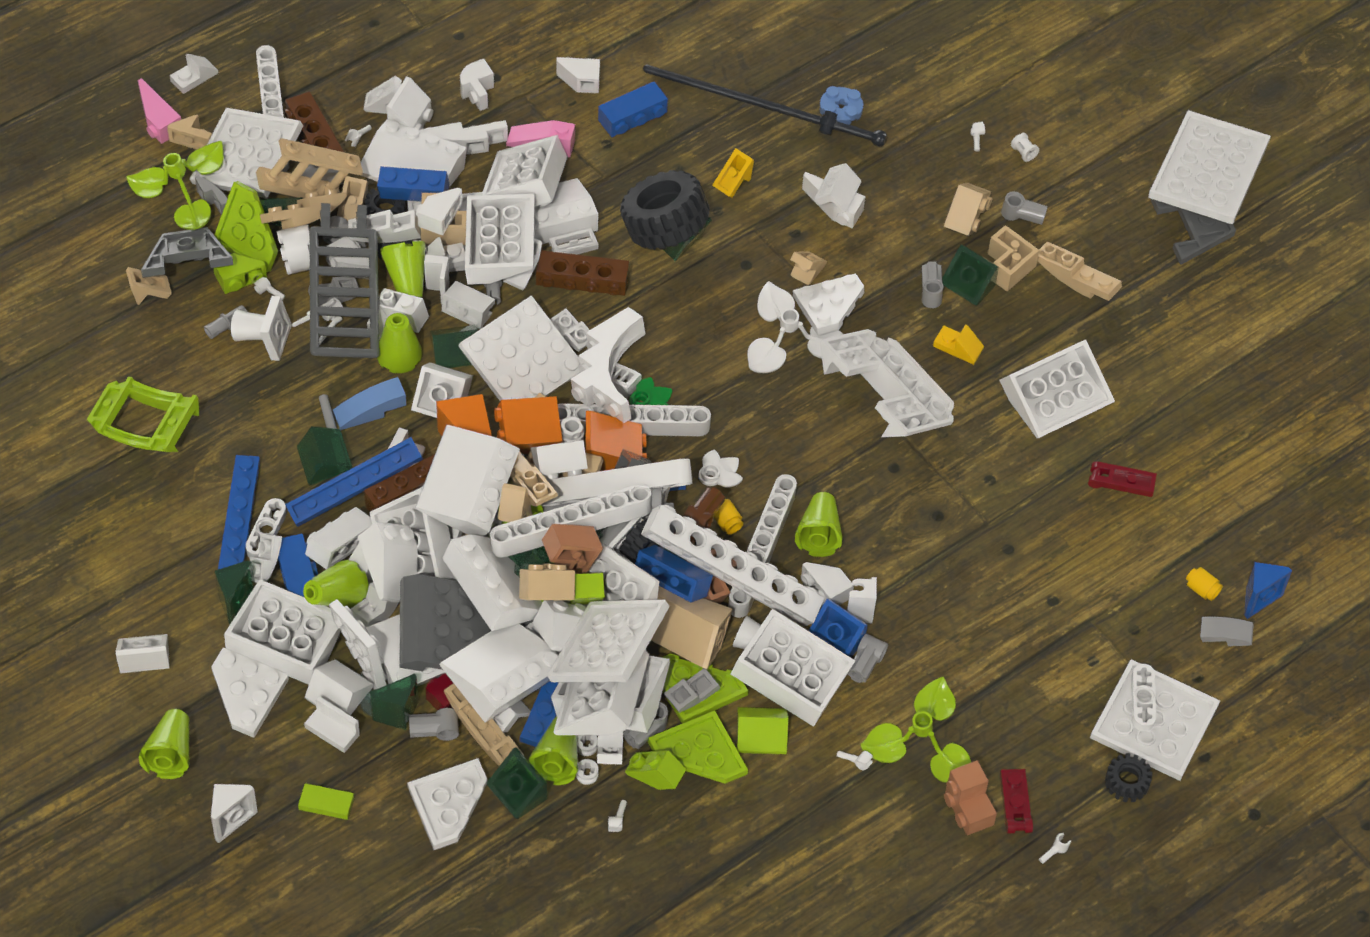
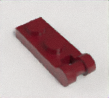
[1088,461,1157,497]
[1000,769,1033,834]

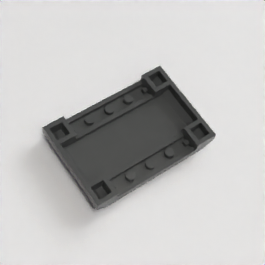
[399,574,542,691]

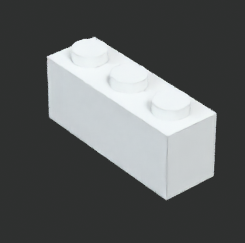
[305,507,372,569]

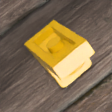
[712,148,754,198]
[933,325,984,365]

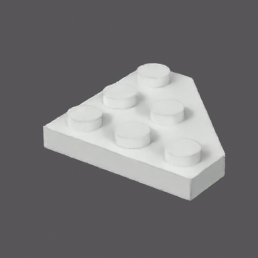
[793,274,864,335]
[329,600,387,695]
[211,648,289,738]
[407,758,487,850]

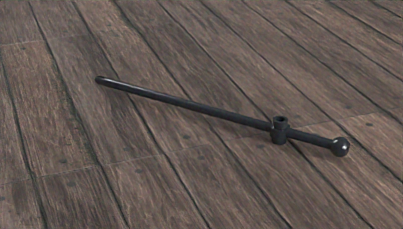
[643,65,887,147]

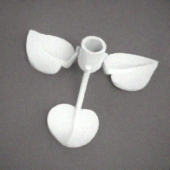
[747,281,843,373]

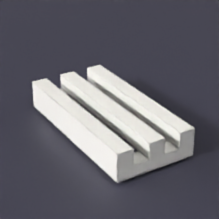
[549,228,598,255]

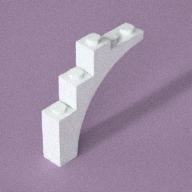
[571,307,645,423]

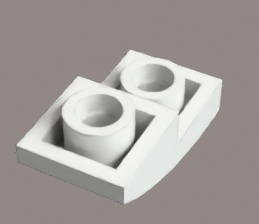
[550,309,589,352]
[248,533,282,583]

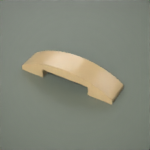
[444,683,524,770]

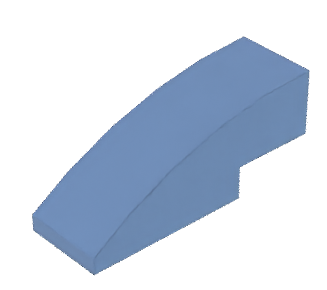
[333,377,406,430]

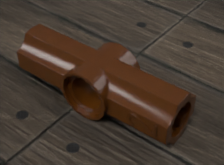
[674,487,725,544]

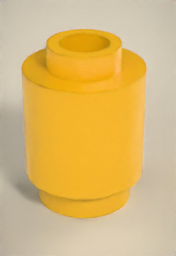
[714,499,743,534]
[1186,567,1223,601]

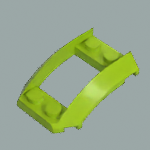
[87,377,199,452]

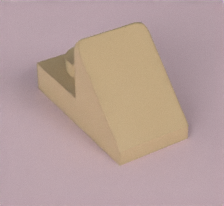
[167,115,212,149]
[337,176,368,222]
[791,251,827,285]
[126,267,172,305]
[498,483,532,522]

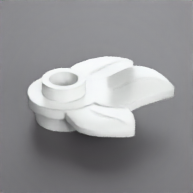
[699,450,743,487]

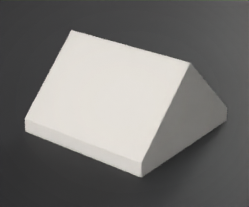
[116,634,170,673]
[305,660,374,715]
[211,784,258,843]

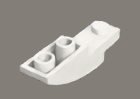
[419,120,508,154]

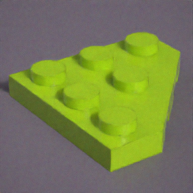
[214,181,278,272]
[661,654,748,724]
[648,710,748,784]

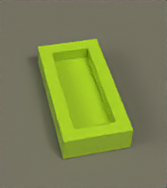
[298,783,354,820]

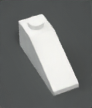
[802,172,865,228]

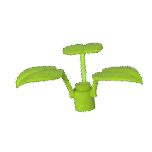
[127,141,224,230]
[861,677,971,783]

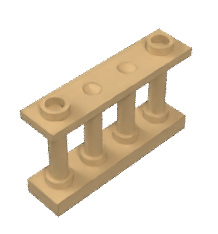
[256,138,363,199]

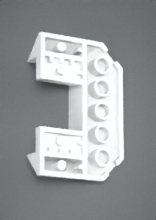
[820,329,954,437]

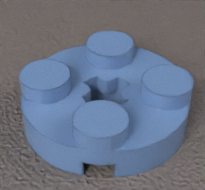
[820,86,863,125]

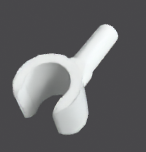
[971,122,985,152]
[345,125,372,147]
[254,277,285,300]
[837,751,873,770]
[608,800,627,832]
[1039,833,1071,864]

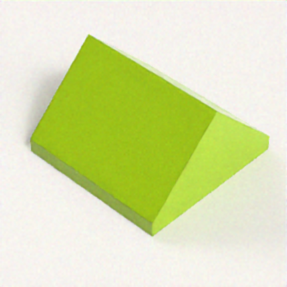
[737,707,788,754]

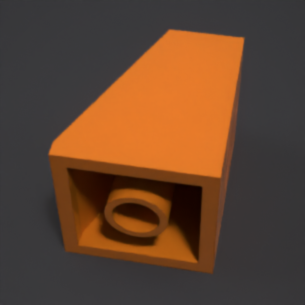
[436,394,492,436]
[494,396,562,454]
[585,411,647,471]

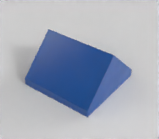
[1244,562,1292,619]
[809,598,867,658]

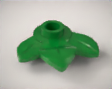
[629,377,672,405]

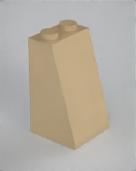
[651,586,732,669]

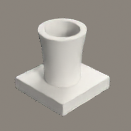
[231,296,292,361]

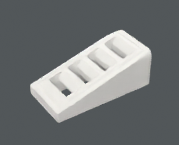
[612,363,642,398]

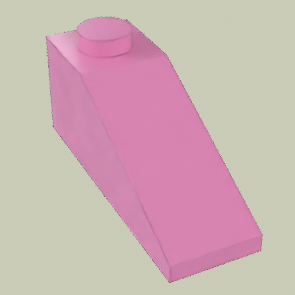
[138,78,181,144]
[506,120,575,157]

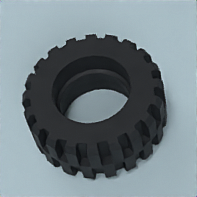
[620,170,710,250]

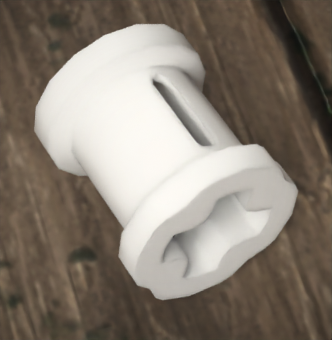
[1011,133,1039,162]

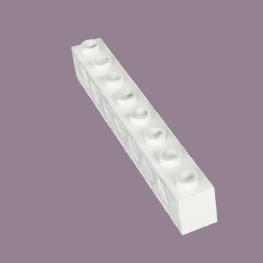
[641,505,824,627]

